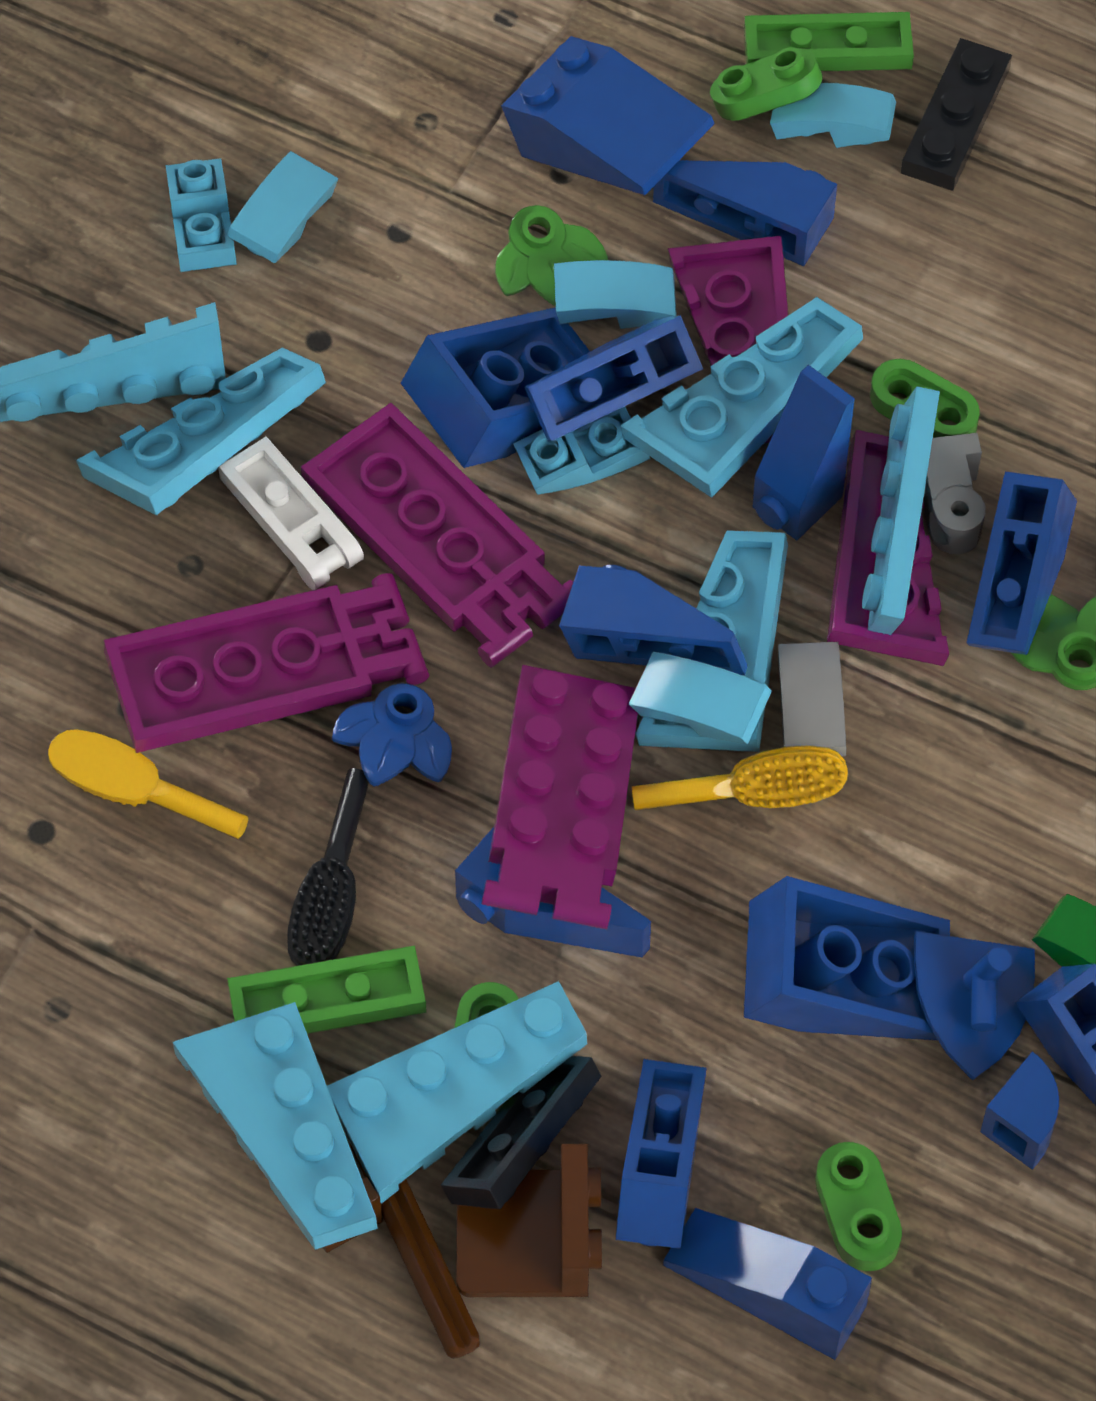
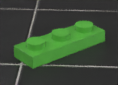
[744,12,914,71]
[227,945,427,1034]

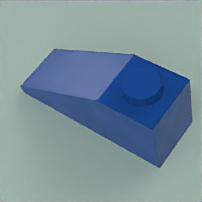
[653,161,837,266]
[524,315,703,441]
[752,365,855,541]
[966,471,1077,655]
[559,565,748,675]
[455,827,651,958]
[1015,963,1096,1106]
[615,1059,707,1249]
[663,1208,872,1360]

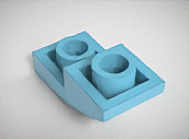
[770,83,896,148]
[227,151,338,263]
[165,158,237,272]
[554,260,677,329]
[513,407,651,495]
[629,652,772,744]

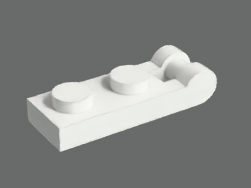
[218,436,364,590]

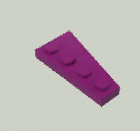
[668,236,789,443]
[827,430,949,666]

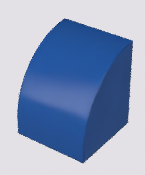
[980,1051,1059,1170]

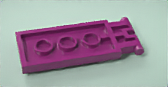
[301,403,574,668]
[104,573,430,753]
[482,665,638,930]

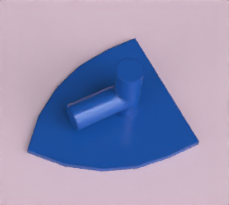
[914,931,1035,1080]

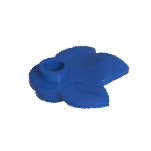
[332,683,452,787]

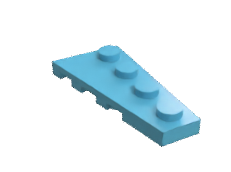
[620,297,863,498]
[0,302,226,422]
[76,347,326,515]
[862,386,940,635]
[636,530,788,752]
[327,981,588,1203]
[172,1002,378,1250]

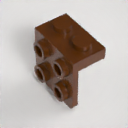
[456,1144,602,1298]

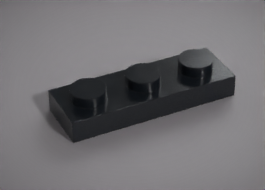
[901,38,1012,191]
[441,1056,602,1209]

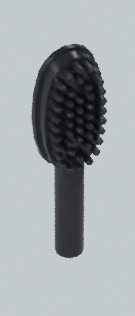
[287,768,369,966]

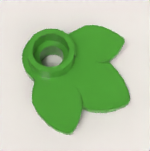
[495,205,608,306]
[1011,594,1096,690]

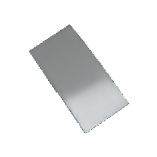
[778,642,846,756]

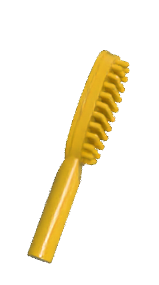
[48,729,248,839]
[631,746,848,810]

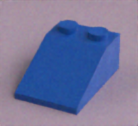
[501,36,714,195]
[401,307,590,468]
[744,876,950,1041]

